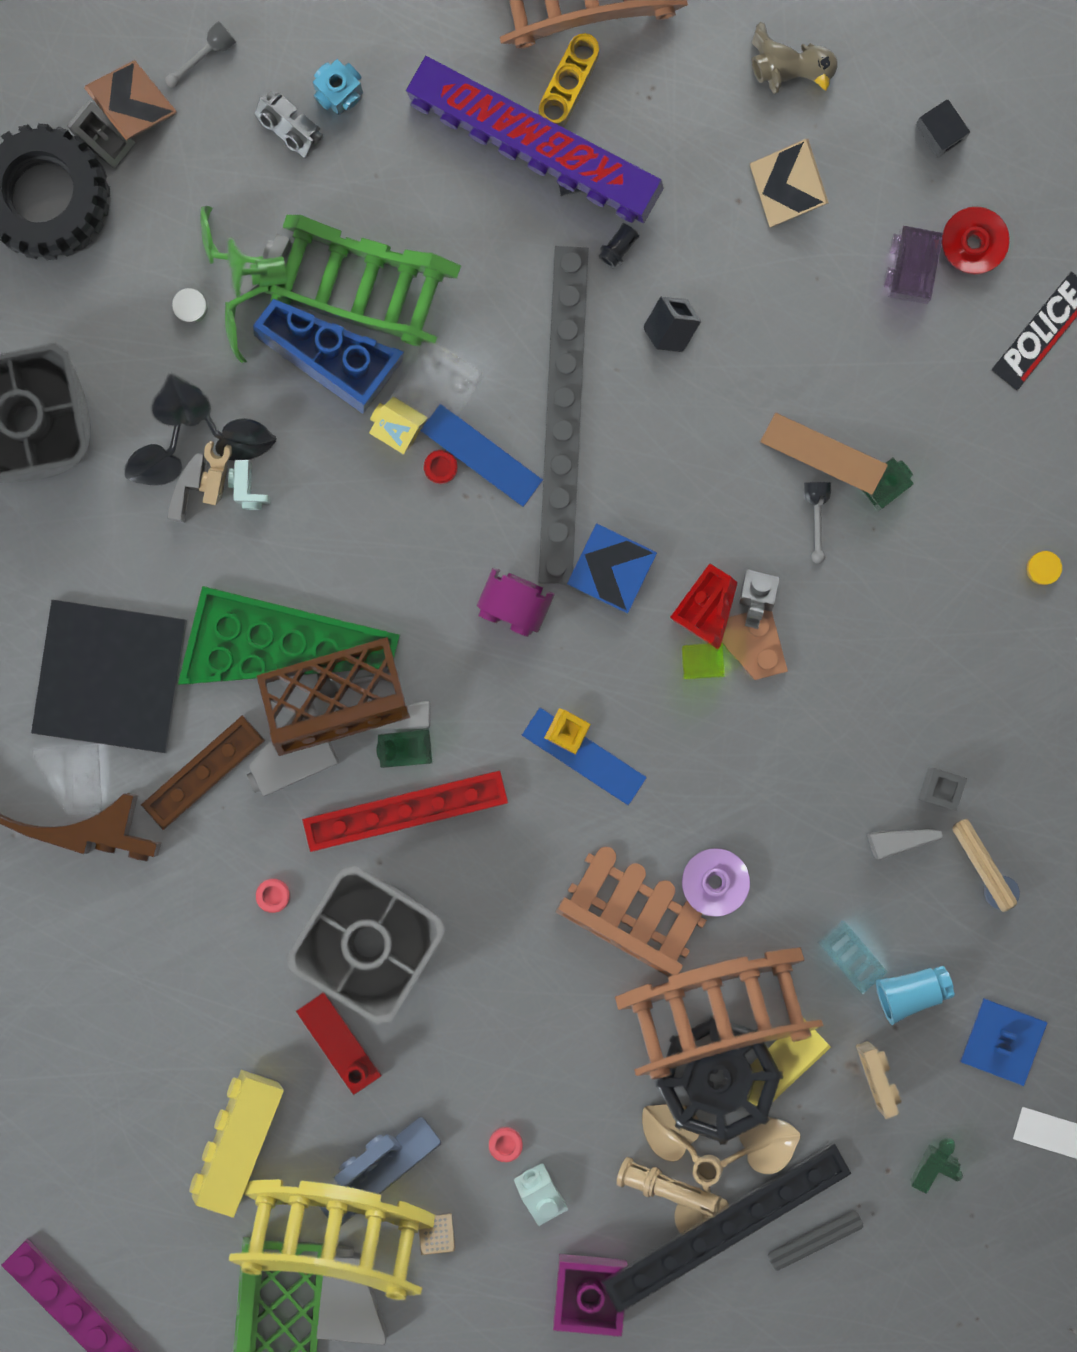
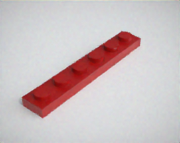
[302,770,508,852]

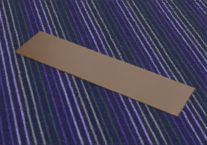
[760,412,888,495]

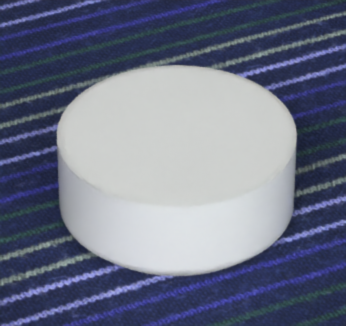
[172,288,207,324]

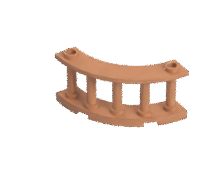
[500,0,688,49]
[615,947,823,1080]

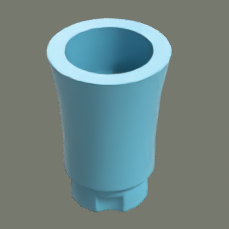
[876,966,955,1025]

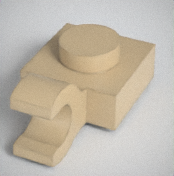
[199,441,232,505]

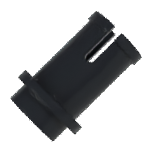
[599,223,640,268]

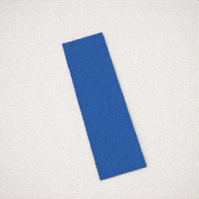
[420,404,543,507]
[522,707,647,806]

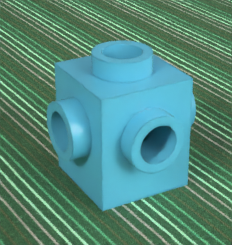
[313,59,363,115]

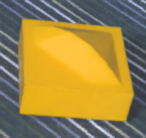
[544,708,591,754]

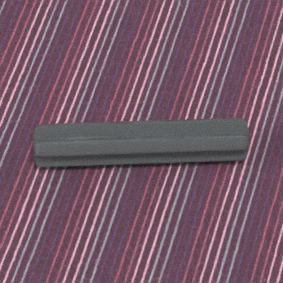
[768,1211,864,1271]

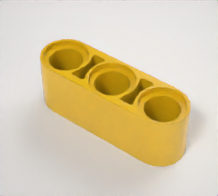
[539,33,599,128]

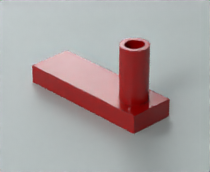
[296,992,382,1095]

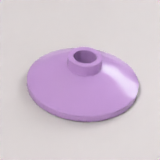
[682,848,750,916]

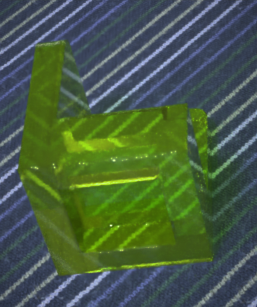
[682,643,725,680]

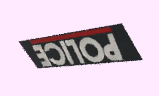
[991,271,1077,391]

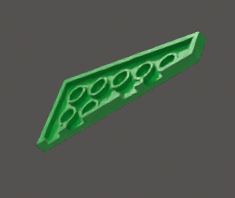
[178,586,400,685]

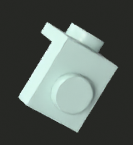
[228,460,271,510]
[514,1164,568,1226]

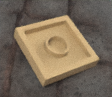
[856,1041,901,1119]

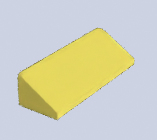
[748,1018,831,1106]

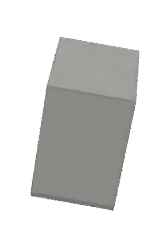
[67,100,136,168]

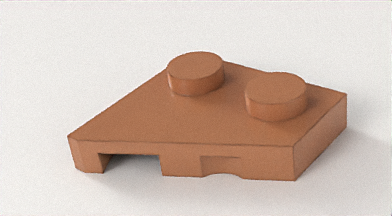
[722,610,788,680]

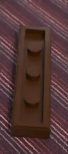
[141,715,266,830]

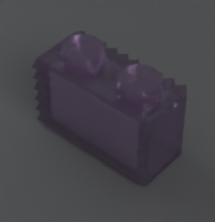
[883,226,943,304]

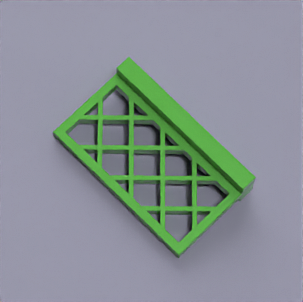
[233,1237,323,1352]

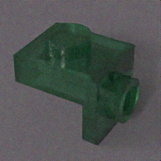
[376,730,432,768]

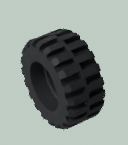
[0,123,111,260]

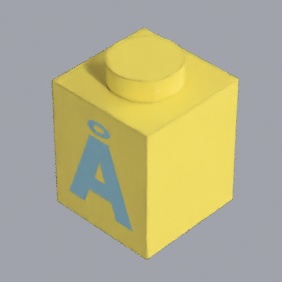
[369,396,428,454]

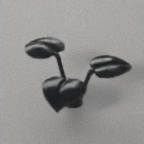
[124,373,276,485]

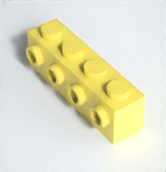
[189,1069,284,1218]

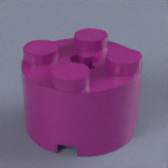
[476,568,555,637]

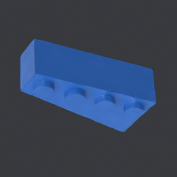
[253,299,404,414]

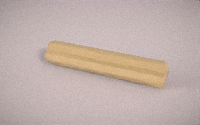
[953,819,1017,912]

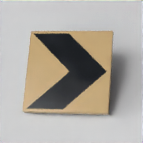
[750,139,829,227]

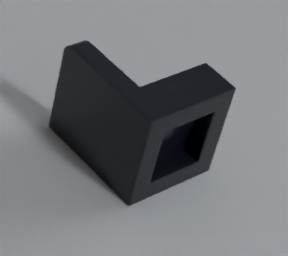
[916,100,970,158]
[644,296,701,352]

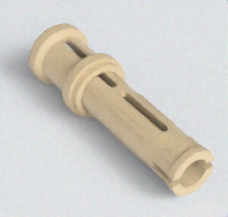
[617,1157,721,1217]

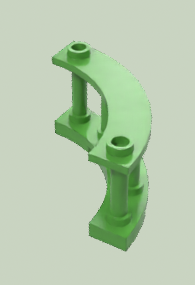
[264,215,461,347]

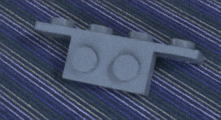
[320,1117,441,1226]

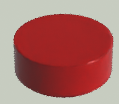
[424,450,458,485]

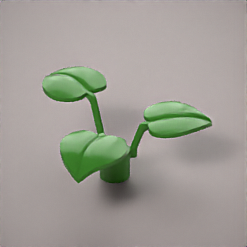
[200,206,287,363]

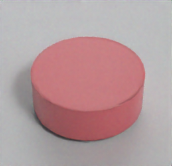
[256,878,290,913]
[489,1127,523,1162]

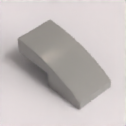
[167,453,207,523]

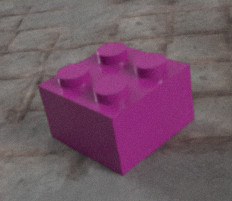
[553,1254,628,1337]

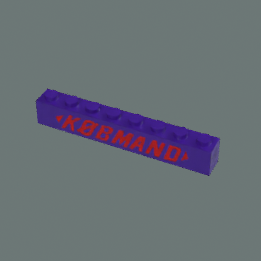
[405,55,664,224]

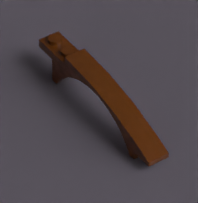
[0,793,161,861]

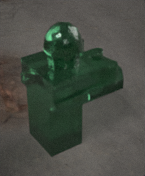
[910,1138,963,1194]

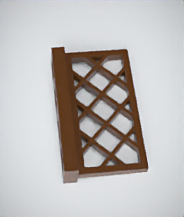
[257,637,410,756]

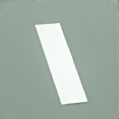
[1013,1107,1077,1159]

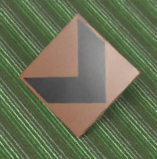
[84,60,177,141]

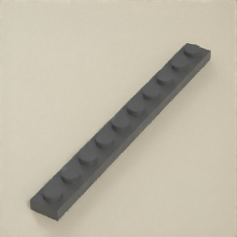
[539,246,588,585]

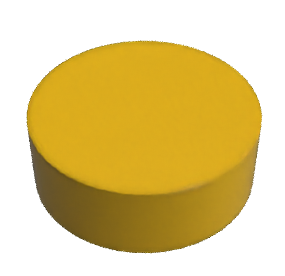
[1026,551,1062,585]

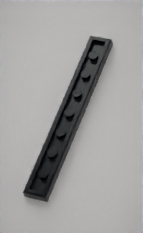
[601,1143,851,1313]

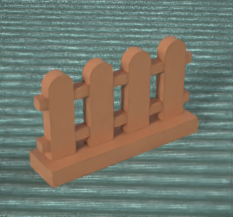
[555,847,707,977]

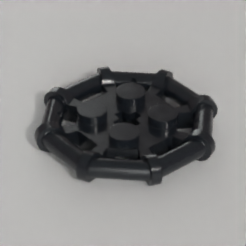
[655,1015,783,1145]

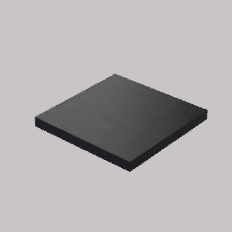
[31,600,187,753]

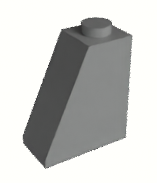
[247,703,340,797]
[317,1246,387,1346]

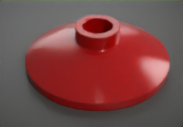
[942,206,1010,274]

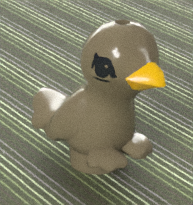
[751,22,838,94]

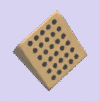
[419,1213,456,1255]

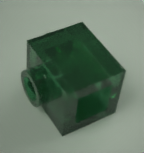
[860,457,914,511]

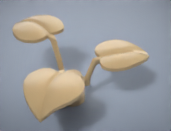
[642,1104,801,1234]

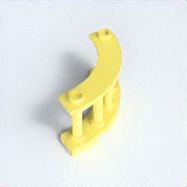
[228,1180,435,1300]

